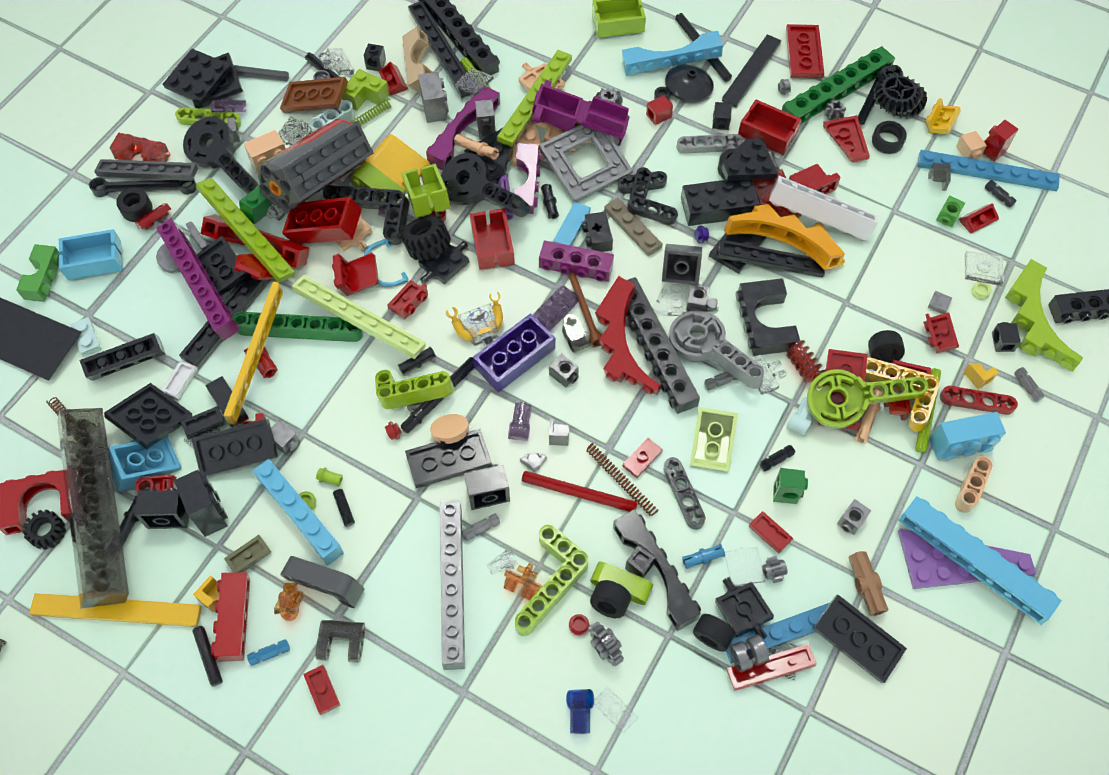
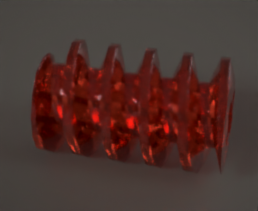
[786,340,826,383]

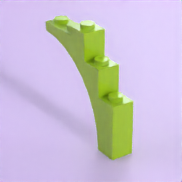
[1005,259,1084,372]

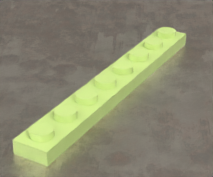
[292,275,426,359]

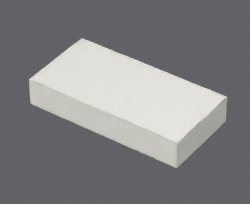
[161,360,199,401]

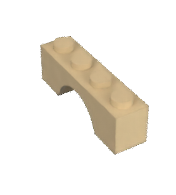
[402,26,433,93]

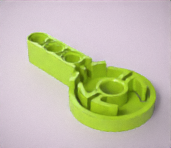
[807,369,928,429]

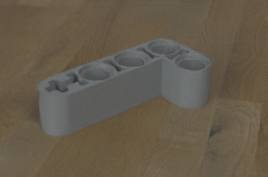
[280,556,365,608]

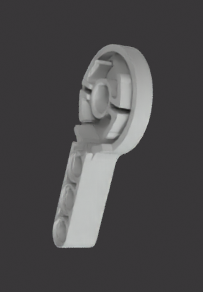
[669,311,764,389]

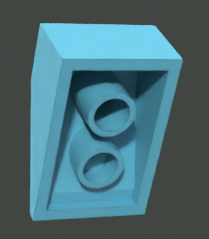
[105,436,181,492]

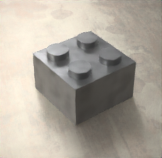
[418,72,449,123]

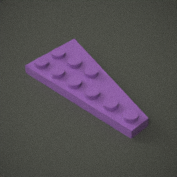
[898,528,1037,589]

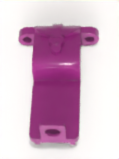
[532,79,630,146]

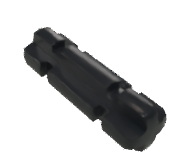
[985,180,1017,208]
[759,445,796,471]
[333,489,355,527]

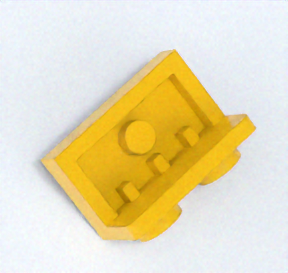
[926,98,961,134]

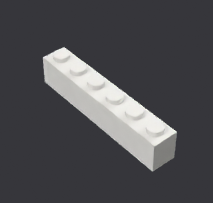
[769,176,878,241]

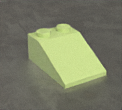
[690,407,738,472]

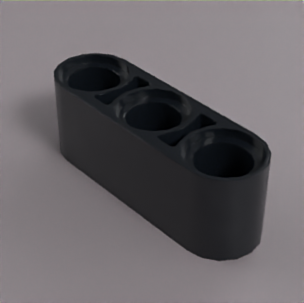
[205,376,249,428]

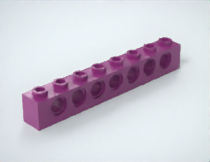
[156,218,240,341]

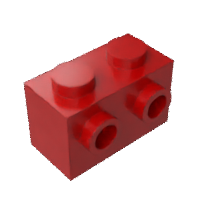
[983,119,1019,162]

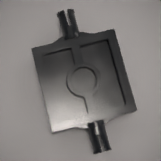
[418,241,470,284]
[715,577,774,639]

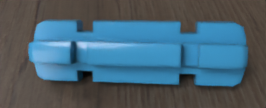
[247,639,290,666]

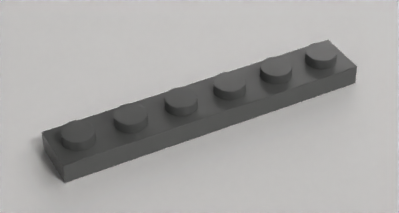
[94,159,198,181]

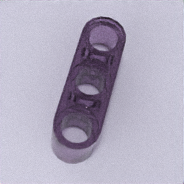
[533,285,579,331]

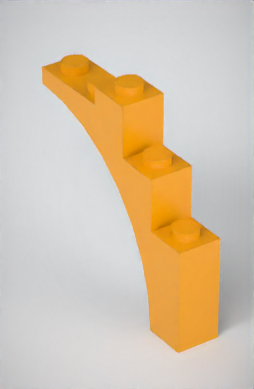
[724,204,845,270]

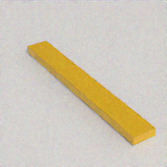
[224,282,283,425]
[29,593,202,627]

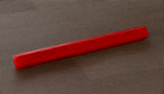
[522,471,638,512]

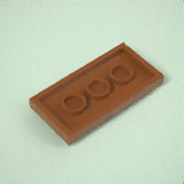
[280,77,348,113]

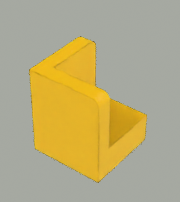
[963,363,999,389]
[193,575,219,612]

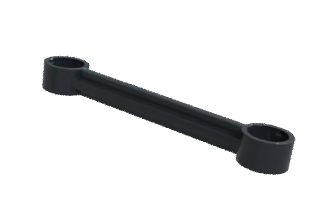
[89,177,196,197]

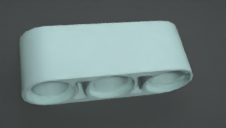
[310,100,355,132]

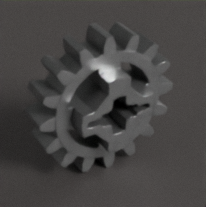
[588,621,624,667]

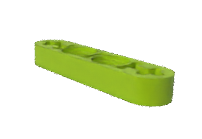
[175,107,242,128]

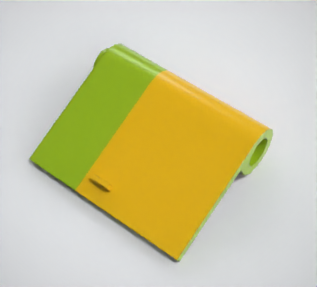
[350,134,430,199]

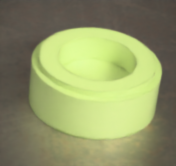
[971,281,992,300]

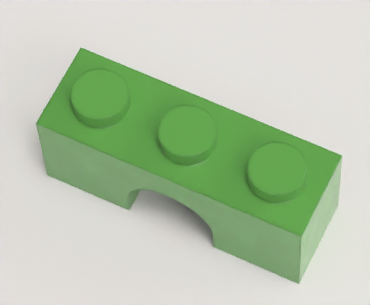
[16,244,61,302]

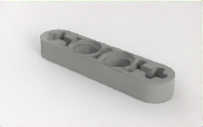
[676,134,743,154]

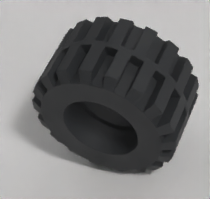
[401,215,451,261]

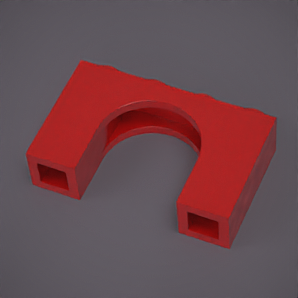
[0,466,89,536]

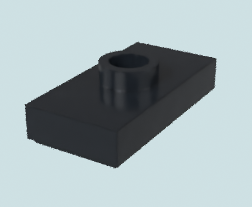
[180,406,226,440]

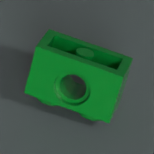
[773,468,808,504]

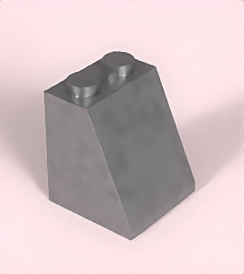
[662,243,702,285]

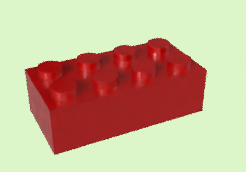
[282,197,362,244]

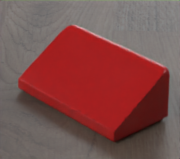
[378,61,408,95]
[958,203,999,234]

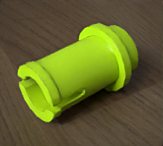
[316,467,343,487]

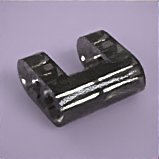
[315,620,365,663]

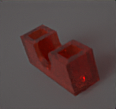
[109,132,170,162]

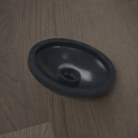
[665,64,714,103]

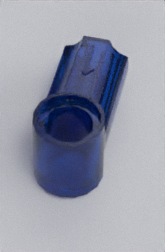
[566,689,594,734]

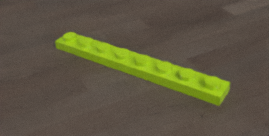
[497,50,572,147]
[196,178,295,283]

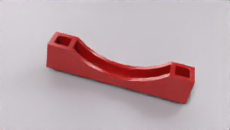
[200,214,310,268]

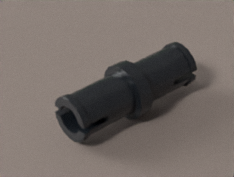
[541,184,559,219]
[397,346,436,375]

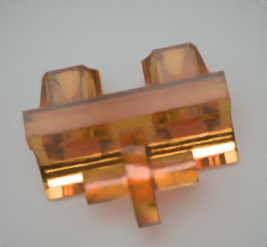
[503,563,543,600]
[274,583,303,621]

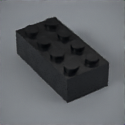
[681,180,760,226]

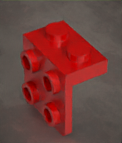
[332,253,379,296]

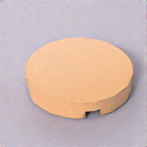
[430,414,470,444]

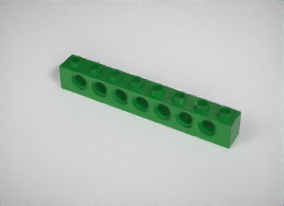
[782,46,895,125]

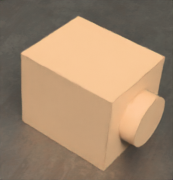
[956,131,987,159]

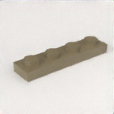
[604,198,663,256]

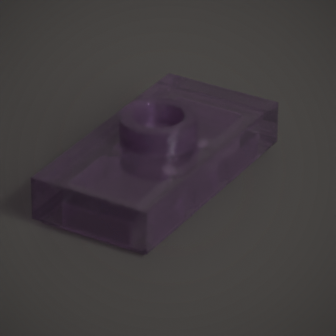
[211,98,247,112]

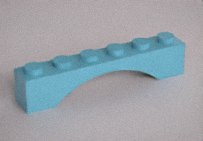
[622,31,723,76]
[252,459,344,566]

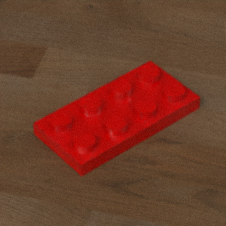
[786,24,825,78]
[818,349,868,431]

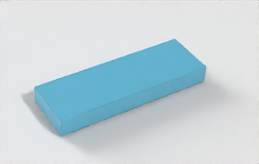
[553,201,591,246]

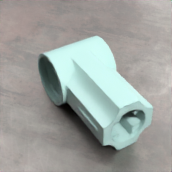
[787,397,813,436]

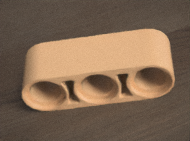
[955,456,993,513]

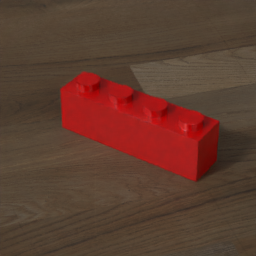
[211,572,250,662]

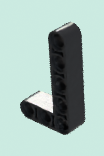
[323,185,410,245]

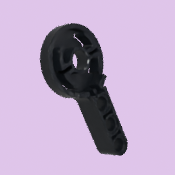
[183,116,259,194]
[441,153,530,217]

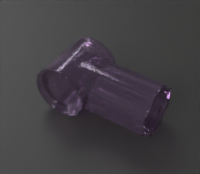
[508,402,532,441]

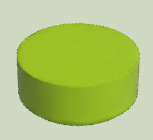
[299,491,317,510]

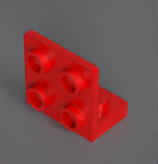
[789,164,841,194]

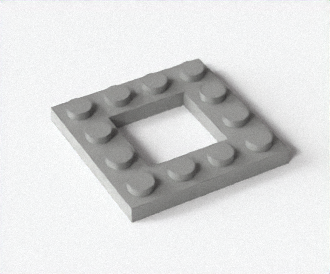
[538,125,633,203]

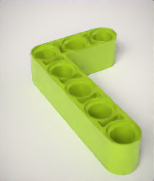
[515,524,589,636]

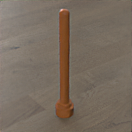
[569,272,603,347]

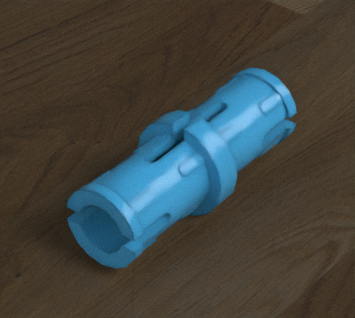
[682,544,725,569]

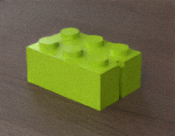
[592,0,646,38]
[402,164,451,217]

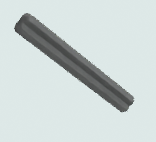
[234,65,289,81]

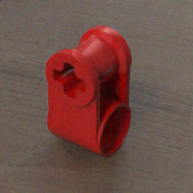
[135,474,177,492]

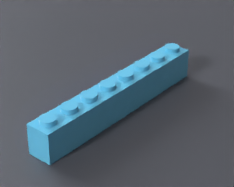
[898,496,1062,625]

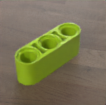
[590,561,654,605]

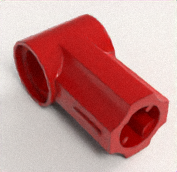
[244,346,278,378]

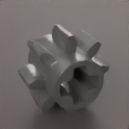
[824,100,846,121]
[762,556,788,583]

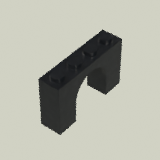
[735,278,801,356]

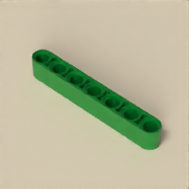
[233,312,363,342]

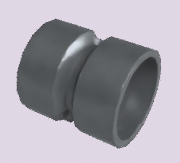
[729,635,770,672]

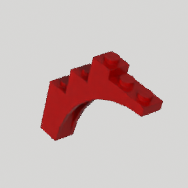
[595,275,661,395]

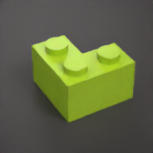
[342,69,389,111]

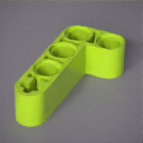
[375,369,454,410]

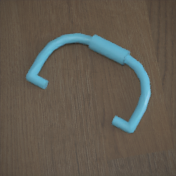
[364,239,409,287]

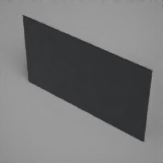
[0,297,82,381]

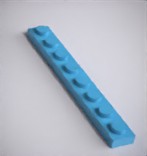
[918,149,1060,192]

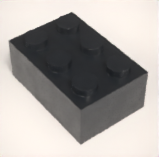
[174,470,228,537]

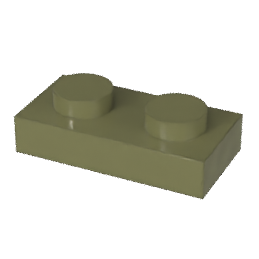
[224,534,271,572]

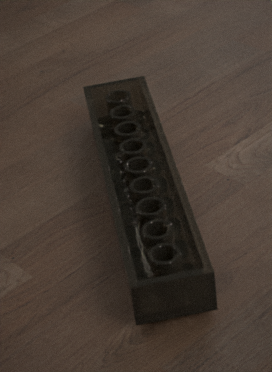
[57,408,129,609]

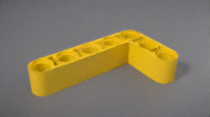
[865,357,940,432]

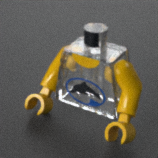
[445,291,503,347]

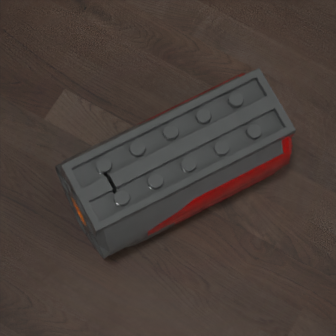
[258,119,374,212]

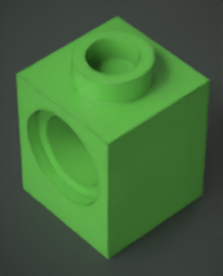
[936,195,966,228]

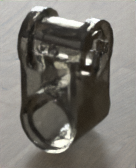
[562,315,591,353]

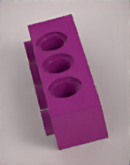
[539,240,614,282]

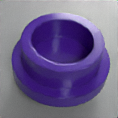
[694,226,709,244]

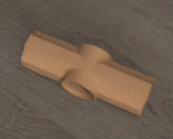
[848,551,889,616]

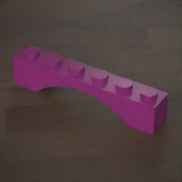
[426,85,500,170]

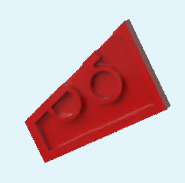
[823,115,870,163]

